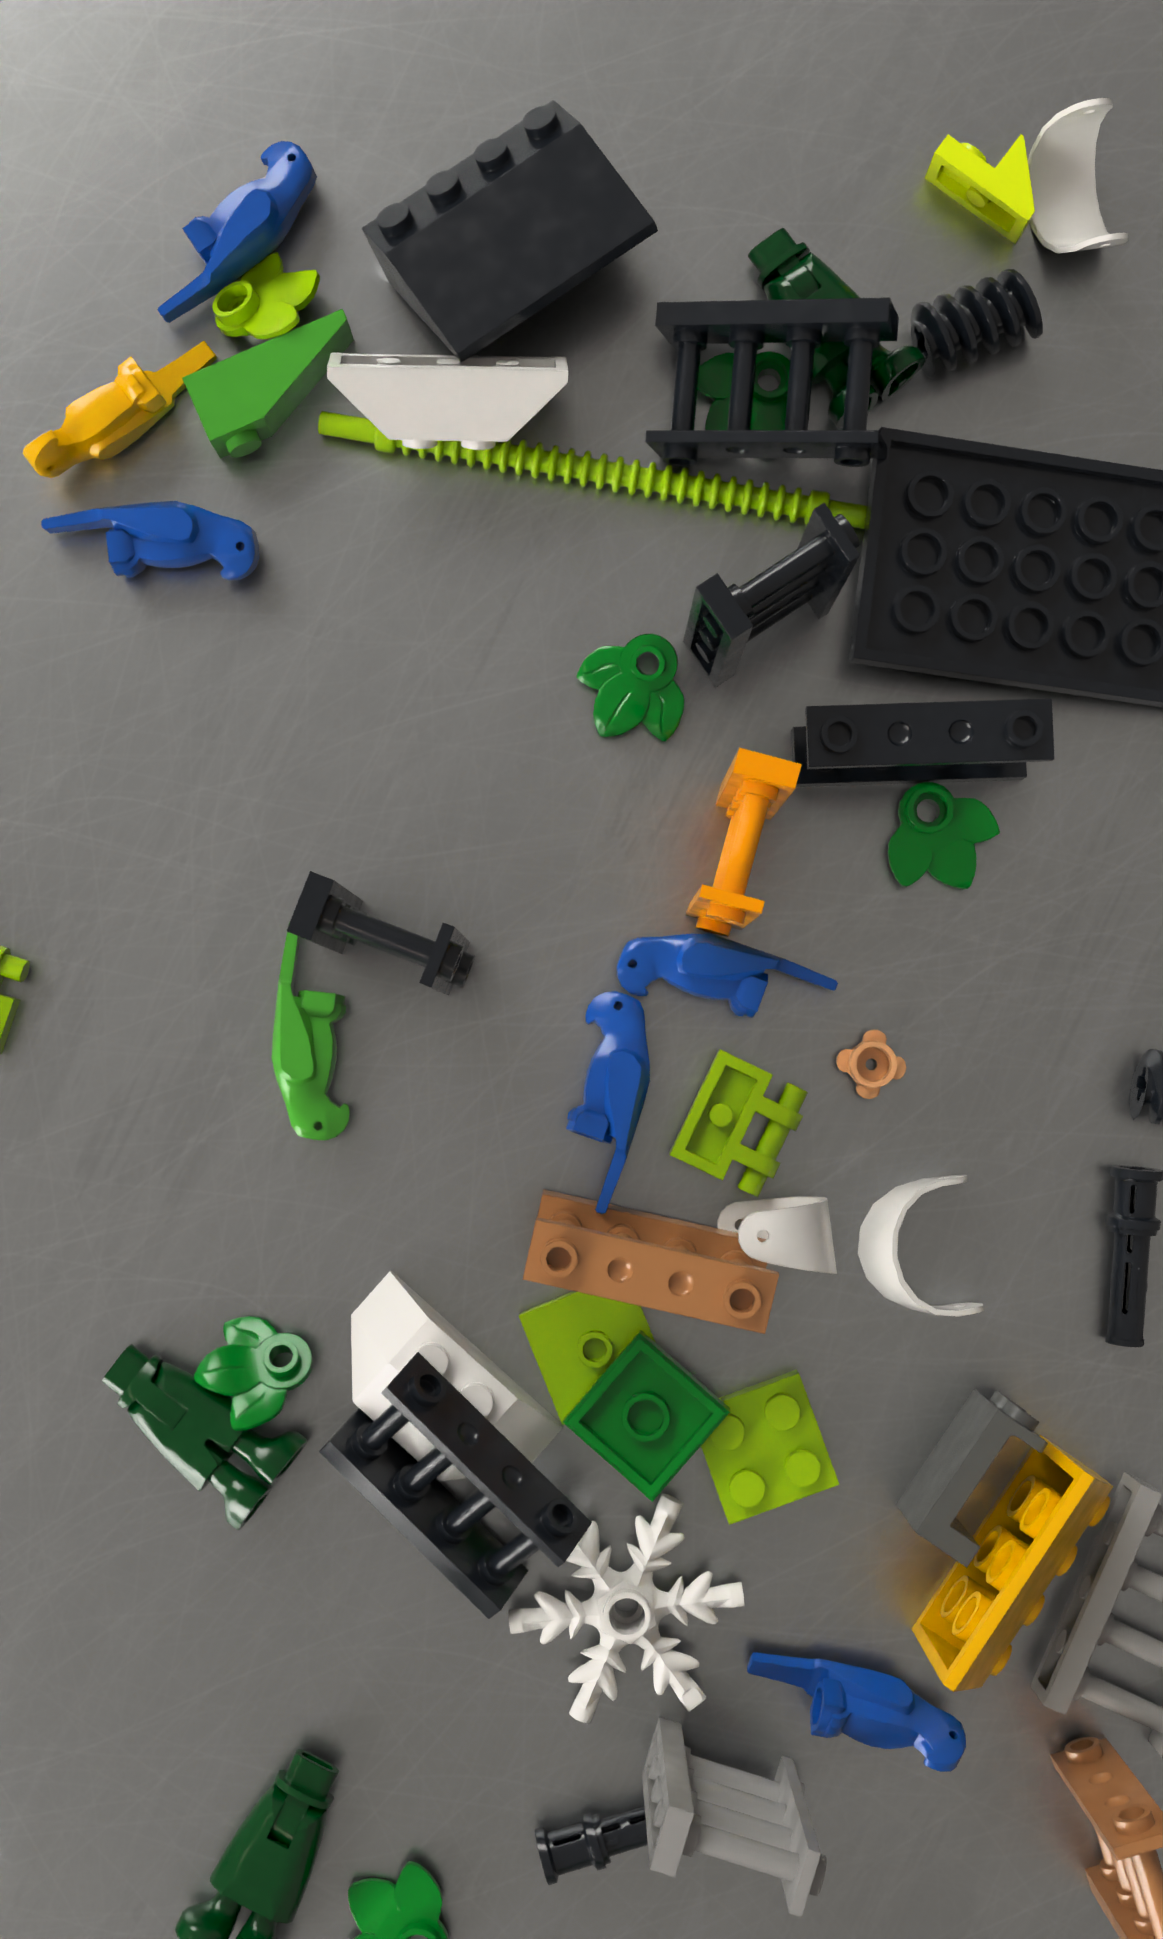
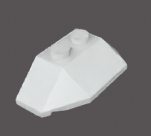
[327,353,568,450]
[351,1271,563,1481]

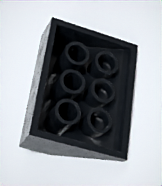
[362,100,658,363]

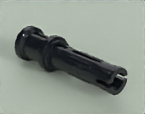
[1105,1165,1163,1347]
[535,1806,648,1885]

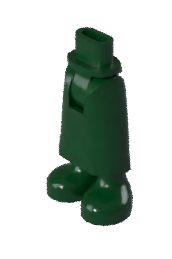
[748,228,926,428]
[102,1344,308,1531]
[175,1749,339,1939]

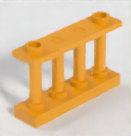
[686,747,802,937]

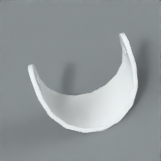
[1028,98,1129,254]
[858,1175,984,1317]
[717,1196,837,1274]

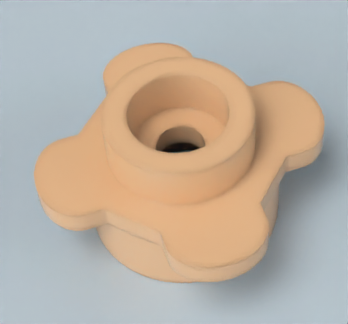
[836,1030,906,1099]

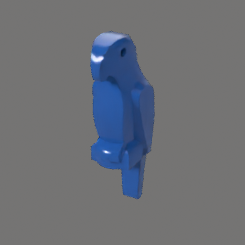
[157,141,317,323]
[41,501,260,580]
[616,934,838,1018]
[566,991,650,1214]
[747,1652,966,1772]

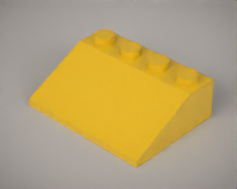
[911,1435,1114,1692]

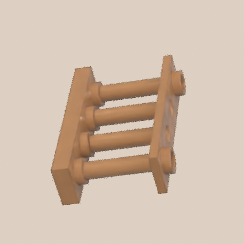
[523,1189,779,1334]
[1050,1737,1163,1939]

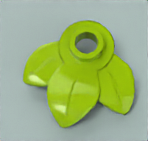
[212,252,320,339]

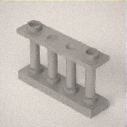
[1030,1472,1163,1758]
[642,1717,827,1918]

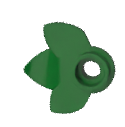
[698,351,790,430]
[576,633,685,741]
[888,782,1000,889]
[194,1316,313,1431]
[348,1861,449,1939]

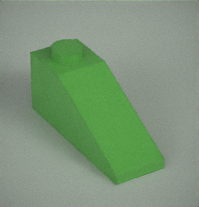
[182,308,354,459]

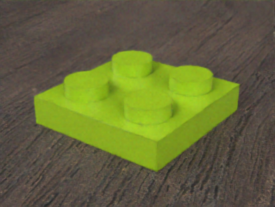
[701,1370,840,1525]

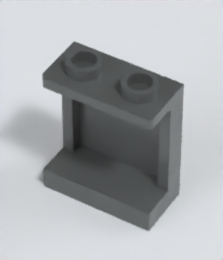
[896,1389,1048,1568]

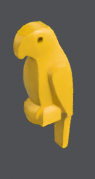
[22,341,217,478]

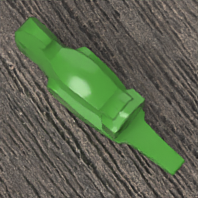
[271,925,350,1140]

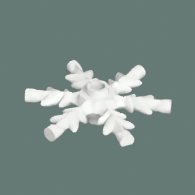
[508,1494,745,1724]

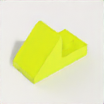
[925,134,1035,244]

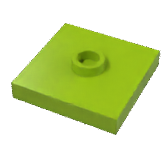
[519,1291,656,1425]

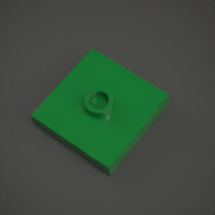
[563,1330,730,1502]

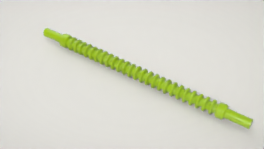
[318,411,867,529]

